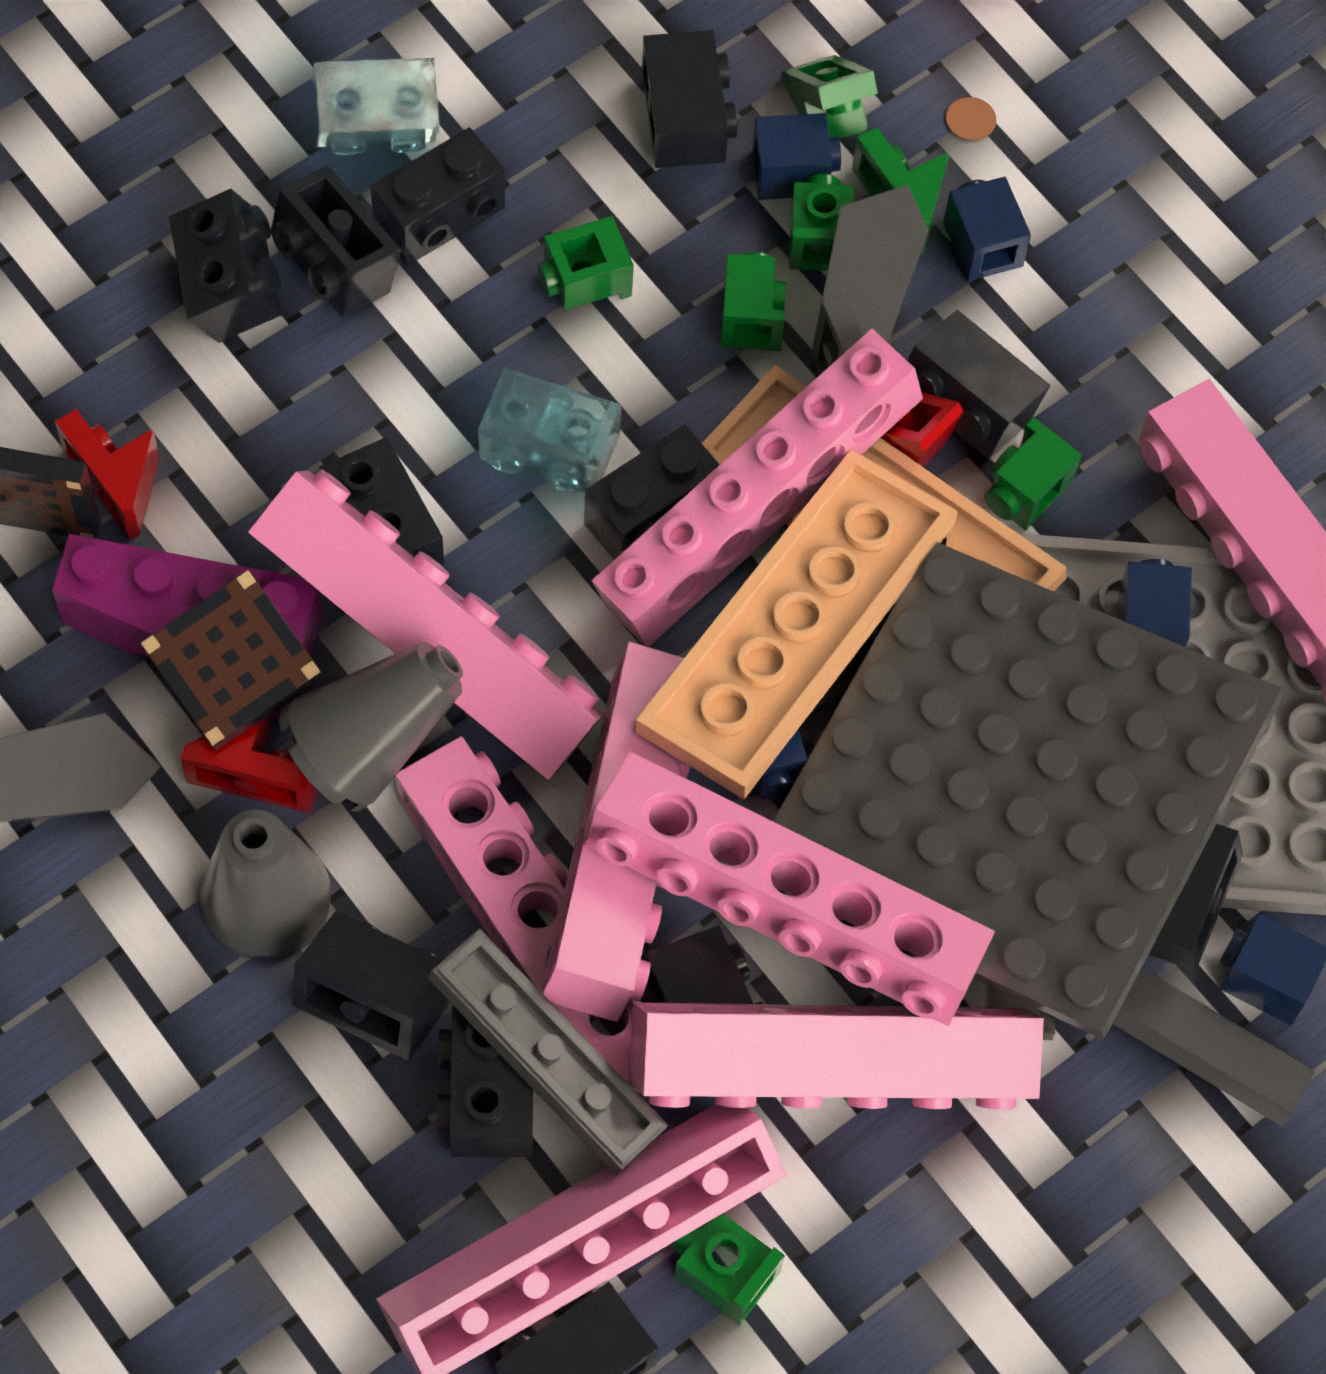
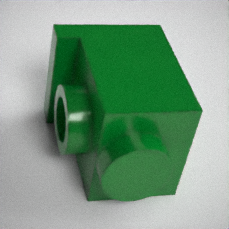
[789,174,854,271]
[537,216,634,311]
[720,252,786,351]
[984,417,1082,531]
[673,1213,785,1326]

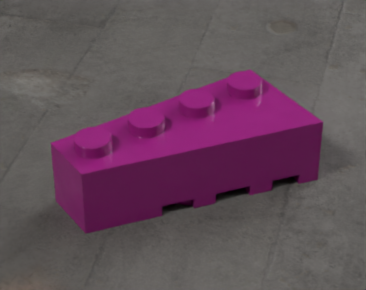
[52,534,323,720]

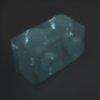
[312,58,439,155]
[478,367,621,493]

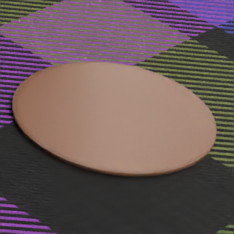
[946,97,997,140]

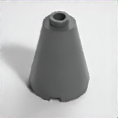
[279,642,463,812]
[200,810,331,959]

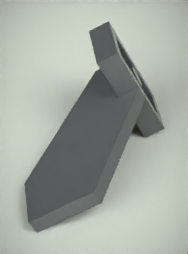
[811,185,929,375]
[0,713,162,823]

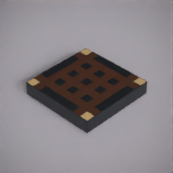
[0,447,101,539]
[140,569,324,751]

